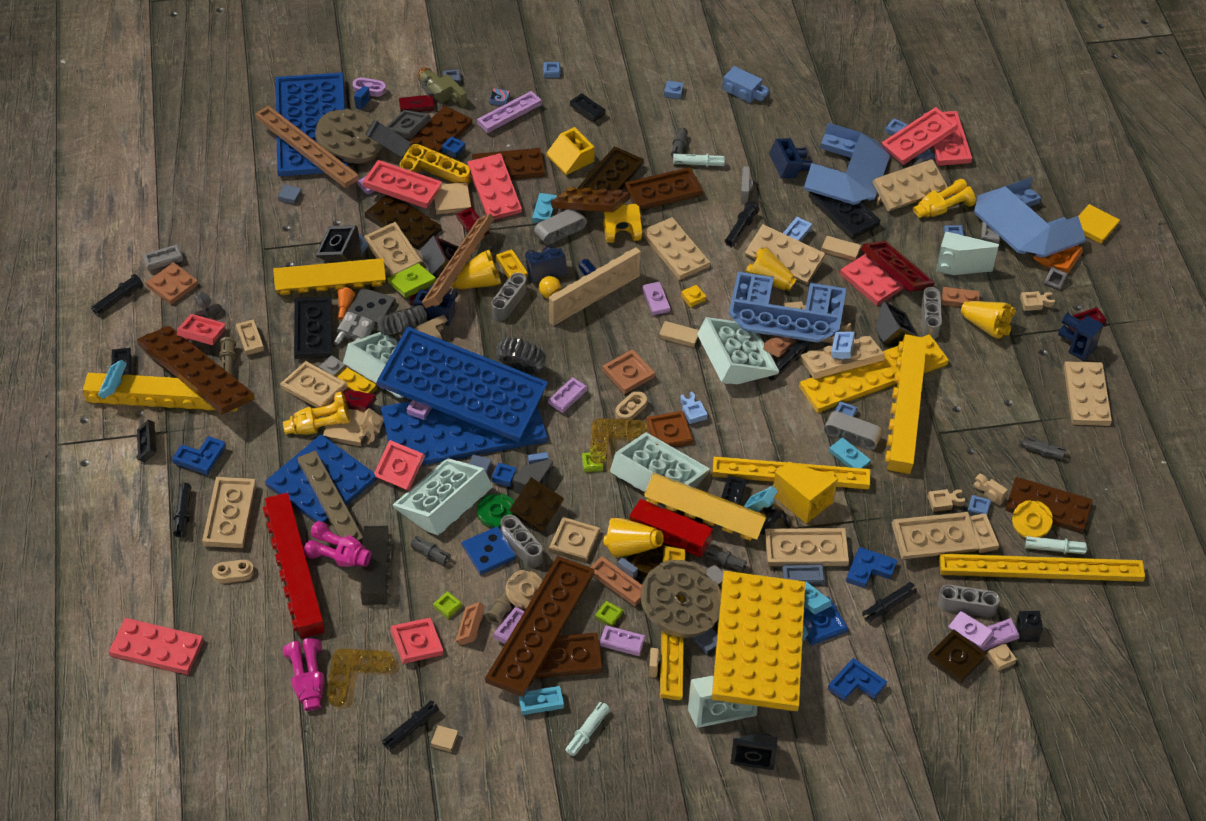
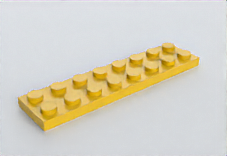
[799,334,949,413]

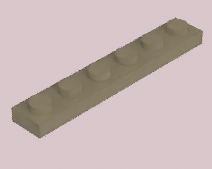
[297,450,364,543]

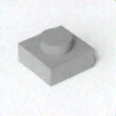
[319,355,346,377]

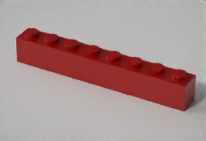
[262,493,325,639]

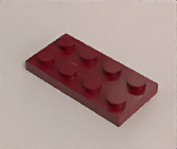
[861,241,935,292]

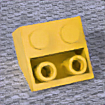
[546,127,595,175]

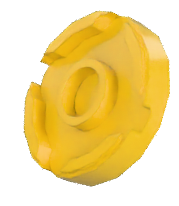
[1012,500,1053,539]

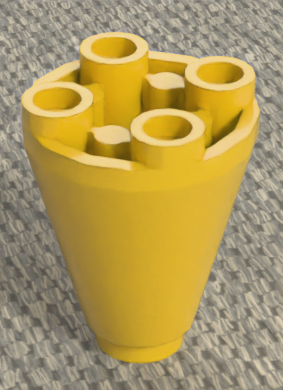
[745,247,797,291]
[451,250,502,290]
[961,301,1016,339]
[603,518,663,558]

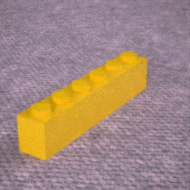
[273,258,386,295]
[644,472,766,541]

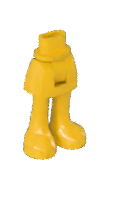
[913,179,976,218]
[283,391,351,435]

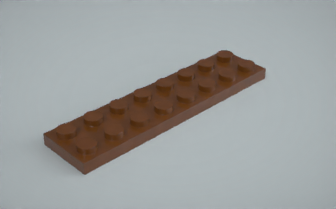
[137,326,255,414]
[485,556,595,698]

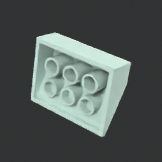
[697,317,779,384]
[343,332,404,398]
[610,432,710,492]
[393,458,493,535]

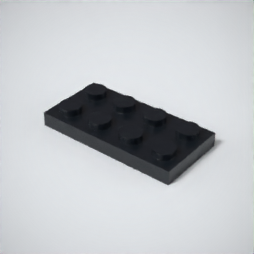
[808,192,881,239]
[294,296,332,359]

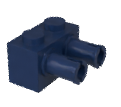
[769,138,814,178]
[525,246,568,283]
[414,284,458,326]
[1058,313,1103,362]

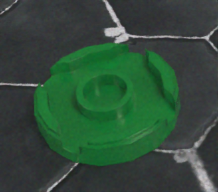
[477,493,516,529]

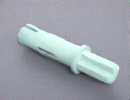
[673,153,725,167]
[1025,536,1087,555]
[566,702,610,756]

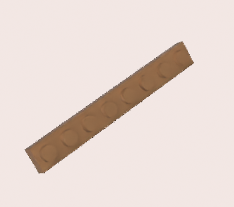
[255,105,359,189]
[422,213,495,308]

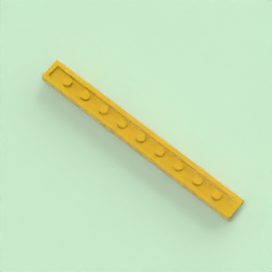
[939,554,1145,582]

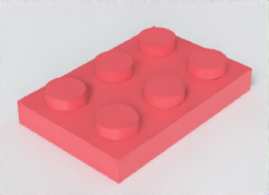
[840,254,904,306]

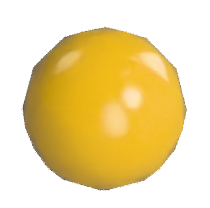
[539,276,561,299]

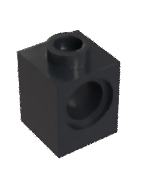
[1015,611,1043,642]

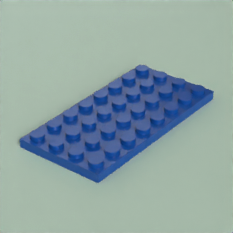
[275,72,348,176]
[376,326,548,442]
[381,401,547,466]

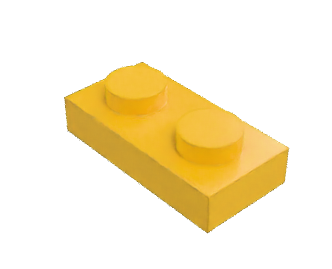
[496,249,528,279]
[337,368,377,394]

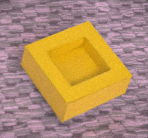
[681,285,706,308]

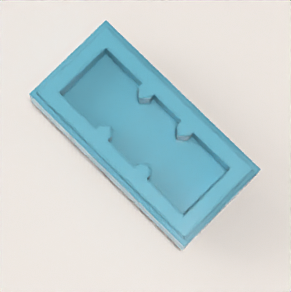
[98,360,127,399]
[829,437,871,469]
[804,582,831,614]

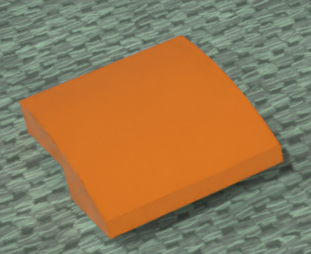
[1033,246,1083,274]

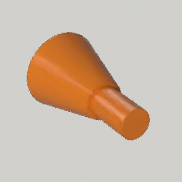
[338,287,356,321]

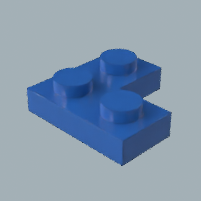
[172,436,226,475]
[846,547,898,588]
[827,658,887,701]

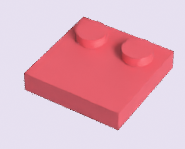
[177,314,226,345]
[374,440,425,491]
[390,617,443,664]

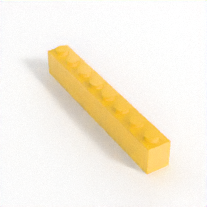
[884,334,927,474]
[83,372,238,411]

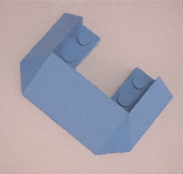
[804,123,890,205]
[974,177,1086,258]
[729,272,847,342]

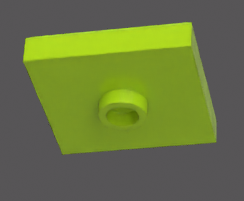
[387,263,436,298]

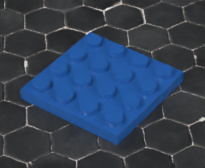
[265,434,377,524]

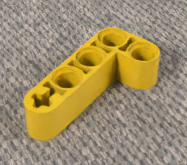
[400,144,471,185]

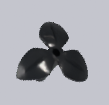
[760,503,791,535]

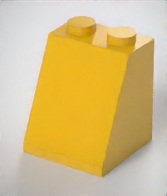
[773,462,838,524]

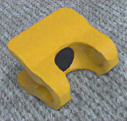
[603,204,642,243]

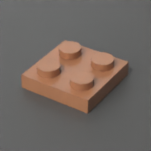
[146,262,199,305]
[602,349,655,394]

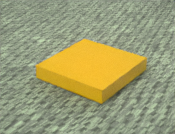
[1078,204,1120,244]

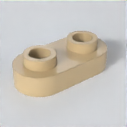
[615,392,647,422]
[212,560,254,584]

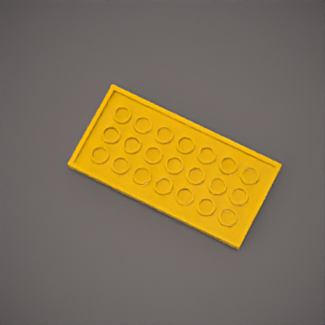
[711,571,805,712]

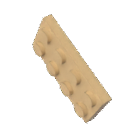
[872,159,948,212]
[642,217,710,280]
[745,224,826,285]
[800,336,885,379]
[1064,361,1112,426]
[202,477,256,548]
[892,512,979,559]
[765,528,849,566]

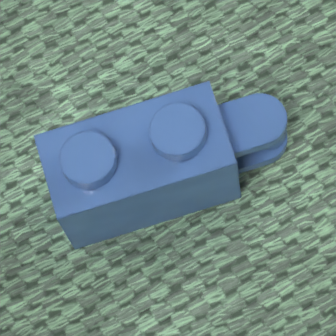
[722,66,770,103]

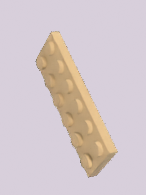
[549,248,641,326]

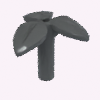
[194,291,222,318]

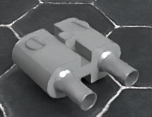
[334,312,375,346]

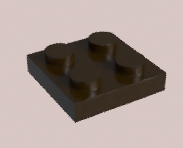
[509,477,565,533]
[927,629,987,684]

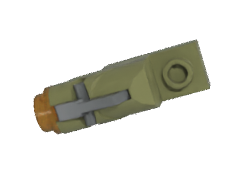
[417,67,467,108]

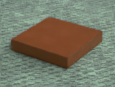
[646,411,693,447]

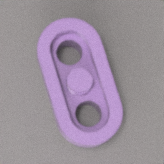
[353,77,386,97]

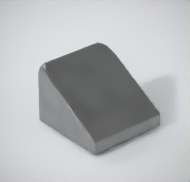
[1044,267,1069,290]

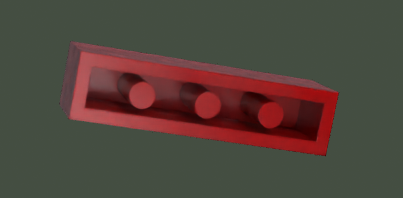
[629,499,713,558]

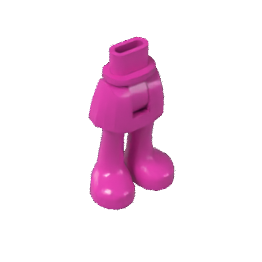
[304,521,372,567]
[282,638,325,711]

